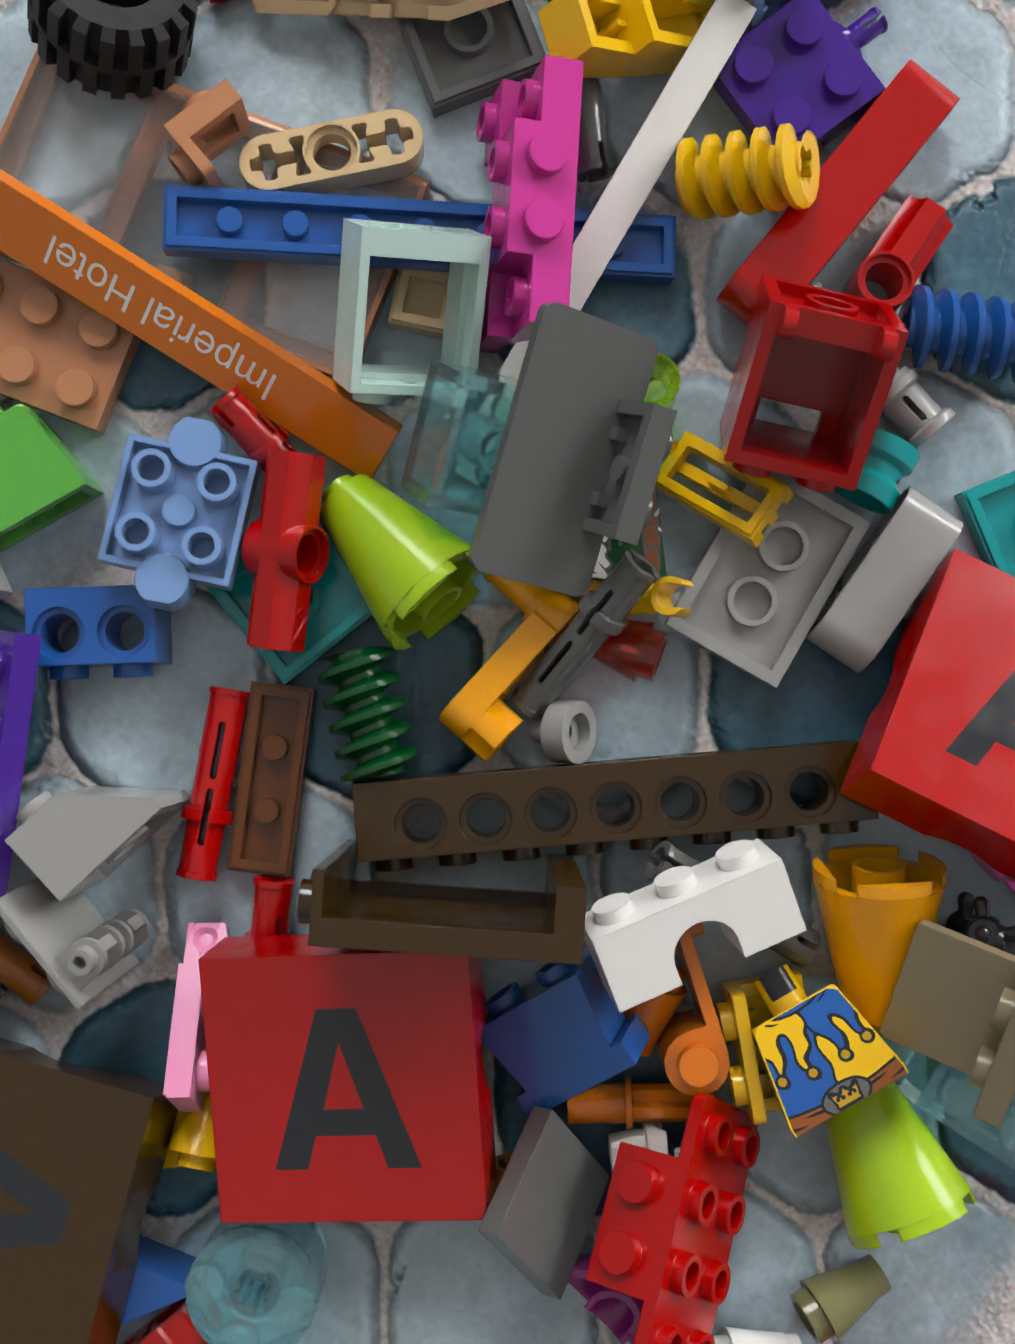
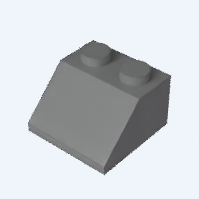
[4,786,191,901]

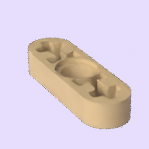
[239,109,424,194]

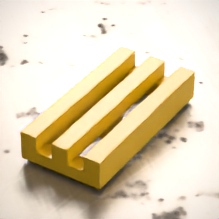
[656,431,794,548]

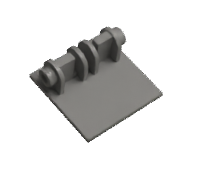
[0,878,150,1010]

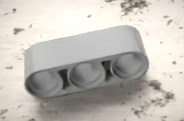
[806,487,963,673]

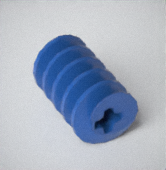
[898,284,1015,383]

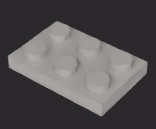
[663,472,871,688]

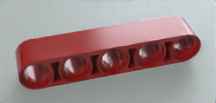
[716,59,961,326]

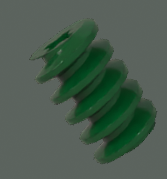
[317,645,418,784]

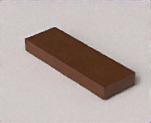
[226,681,317,878]

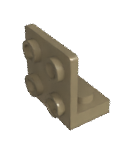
[880,919,1015,1129]

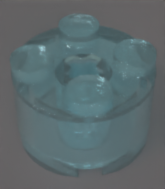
[185,1218,329,1344]

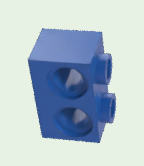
[24,585,172,680]

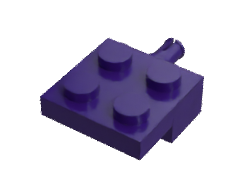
[712,0,888,147]

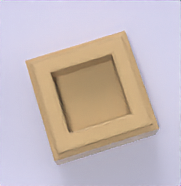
[388,269,449,339]

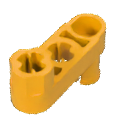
[438,574,580,763]

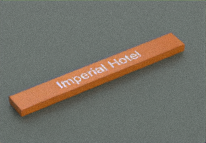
[0,169,404,478]

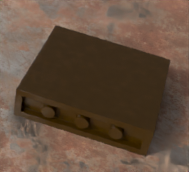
[297,839,587,965]

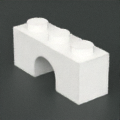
[584,838,807,1013]

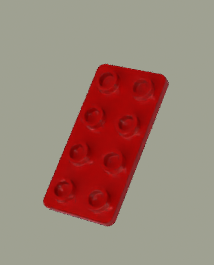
[585,1092,760,1344]

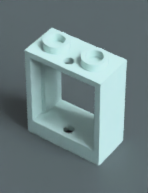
[333,218,492,407]

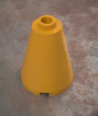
[812,844,947,1032]

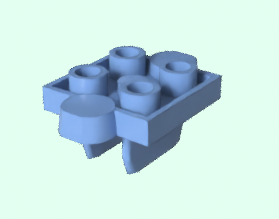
[97,416,261,612]

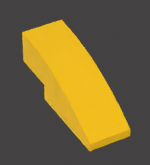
[537,0,715,78]

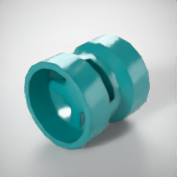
[835,429,921,515]

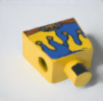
[752,964,909,1138]

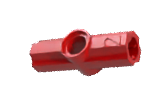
[242,449,330,652]

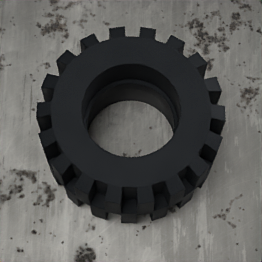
[27,0,199,100]

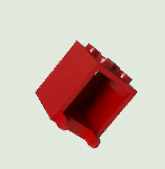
[720,274,909,493]

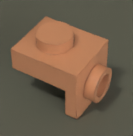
[163,78,252,187]

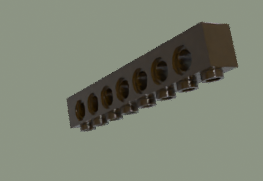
[352,739,879,872]

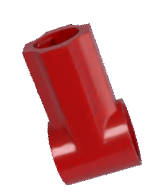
[841,195,954,311]

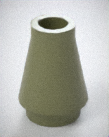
[790,1254,891,1344]

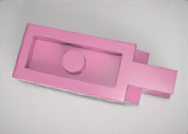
[163,922,231,1112]

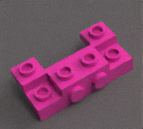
[476,54,584,353]

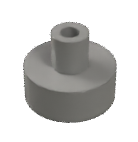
[530,699,597,764]

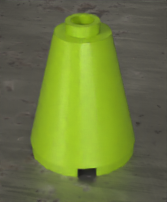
[320,474,490,650]
[825,1082,976,1250]

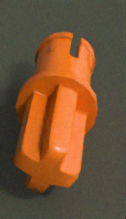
[567,1077,694,1129]

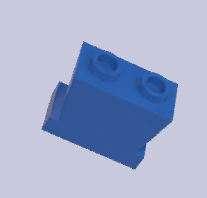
[482,950,651,1115]

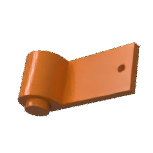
[656,922,730,1096]

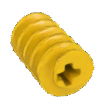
[675,123,820,221]

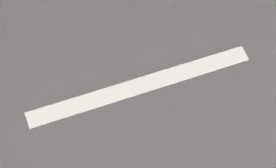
[444,0,757,486]

